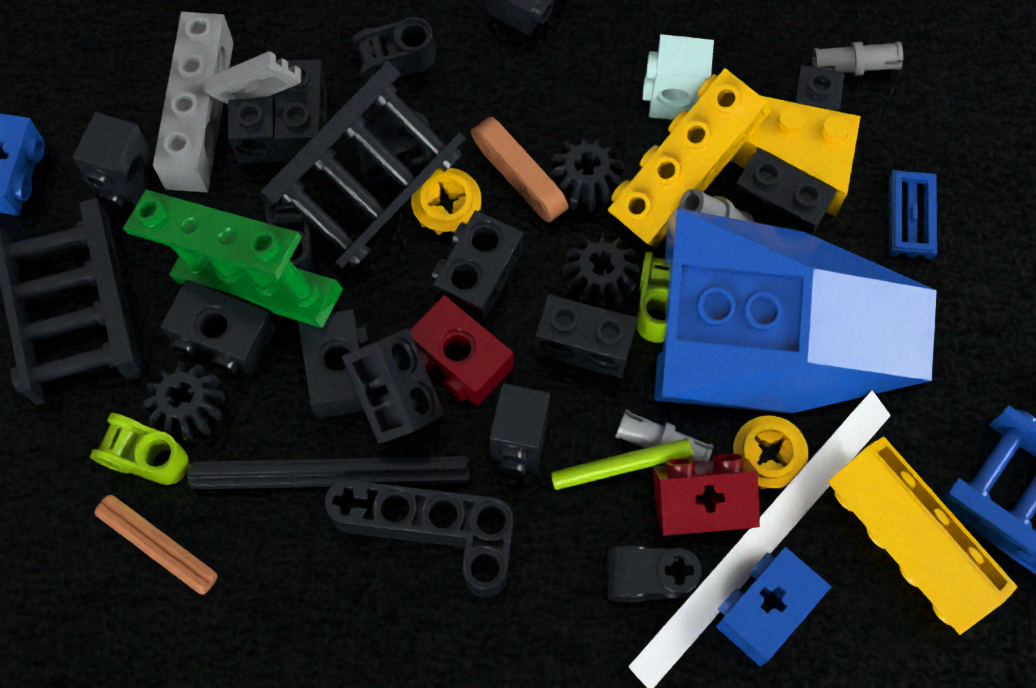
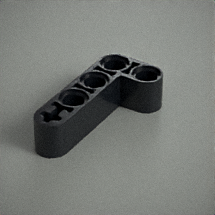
[325,480,513,598]

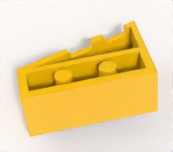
[730,96,861,217]

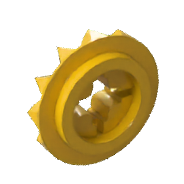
[411,168,481,235]
[733,416,808,490]

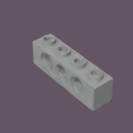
[153,12,234,192]

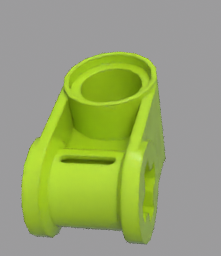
[636,251,670,343]
[90,413,189,485]

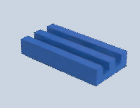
[888,170,937,260]

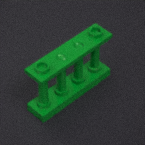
[123,190,343,328]

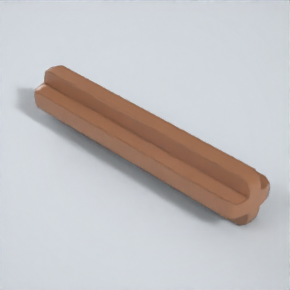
[95,495,218,595]

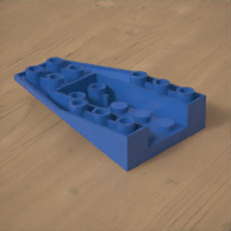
[654,208,937,414]

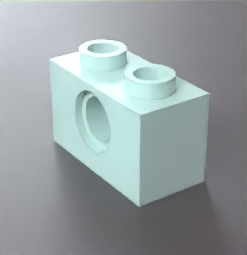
[642,34,714,120]

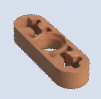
[471,116,568,222]

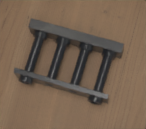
[259,61,466,269]
[0,198,144,406]

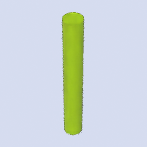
[551,438,694,490]

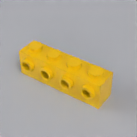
[608,68,772,248]
[827,436,1017,635]

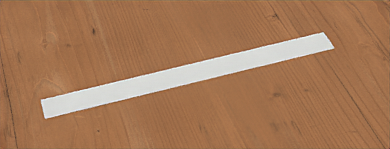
[628,390,891,688]

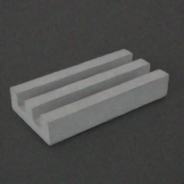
[205,51,301,104]

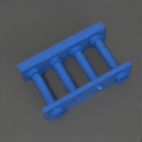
[939,405,1036,574]

